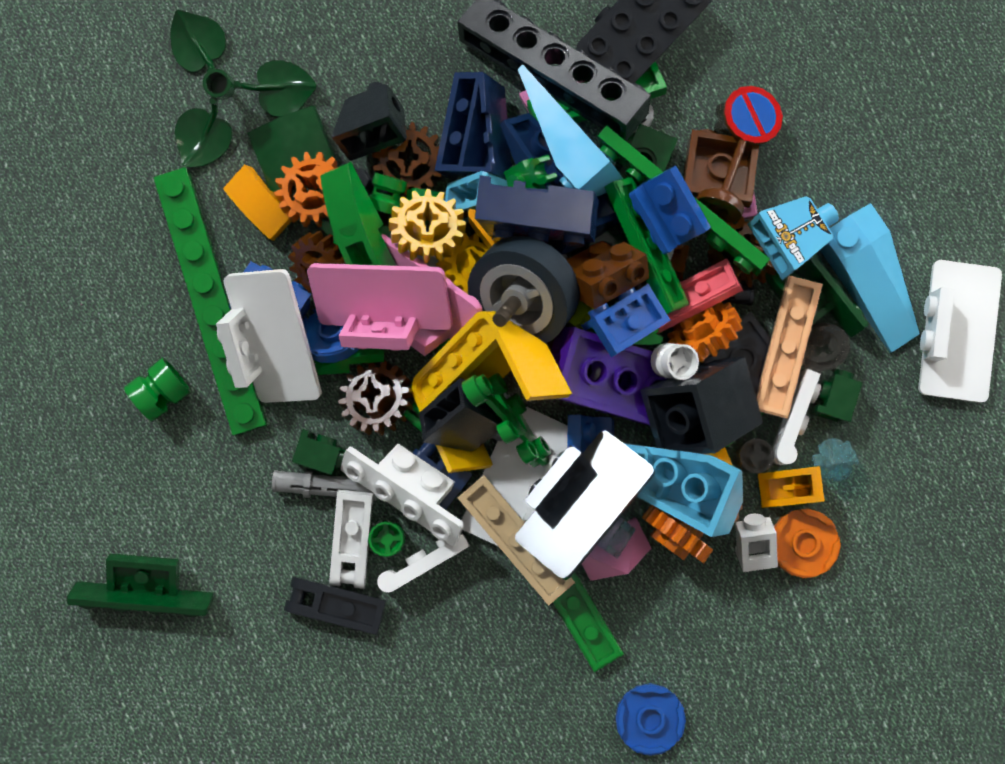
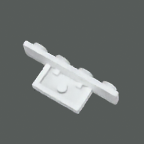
[341,444,464,546]

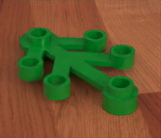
[462,373,551,468]

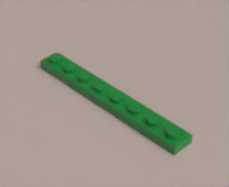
[153,167,268,436]

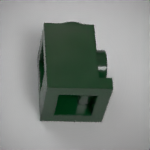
[810,369,863,424]
[292,429,346,476]

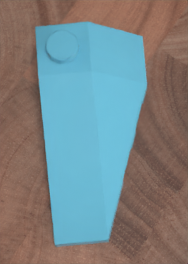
[518,65,623,196]
[820,203,920,353]
[623,443,743,537]

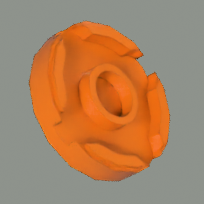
[774,509,841,578]

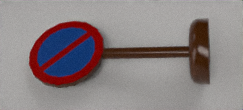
[697,86,783,223]

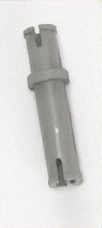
[272,470,377,501]

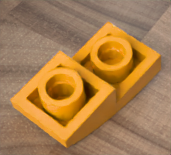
[223,164,292,241]

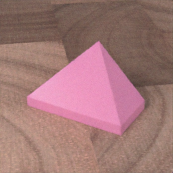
[582,517,652,581]

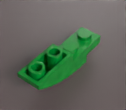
[320,162,397,266]

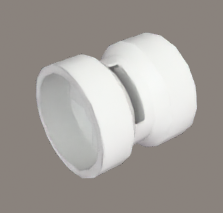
[651,343,699,380]

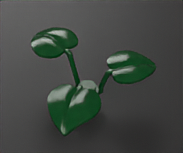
[170,10,317,168]

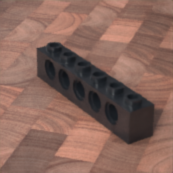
[457,0,651,141]

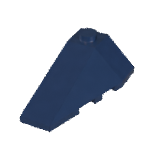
[500,113,620,255]

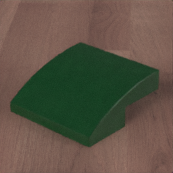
[248,106,339,192]

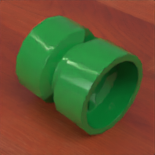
[124,357,191,422]

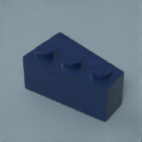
[435,72,512,181]
[475,175,599,247]

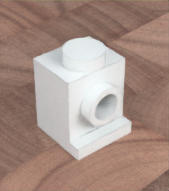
[735,513,778,572]

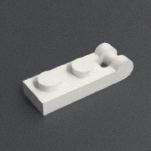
[769,369,821,465]
[329,490,374,589]
[377,534,470,592]

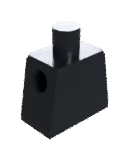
[332,82,407,161]
[419,378,503,451]

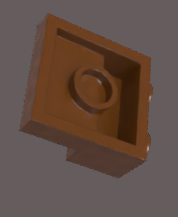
[684,129,759,208]
[566,241,649,309]

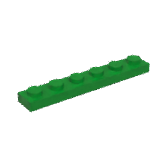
[598,126,770,277]

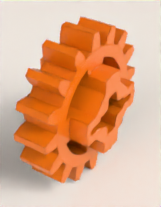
[274,152,338,228]
[667,302,743,362]
[642,505,713,564]

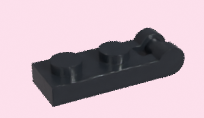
[284,576,387,635]

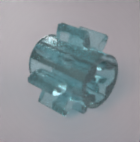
[812,438,859,481]

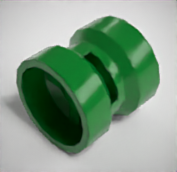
[369,172,408,214]
[368,522,406,557]

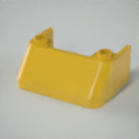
[412,311,572,473]

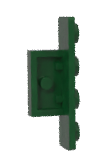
[765,253,869,337]
[67,553,213,617]

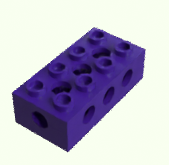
[551,326,671,427]

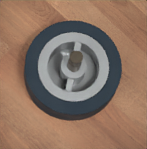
[468,236,580,343]

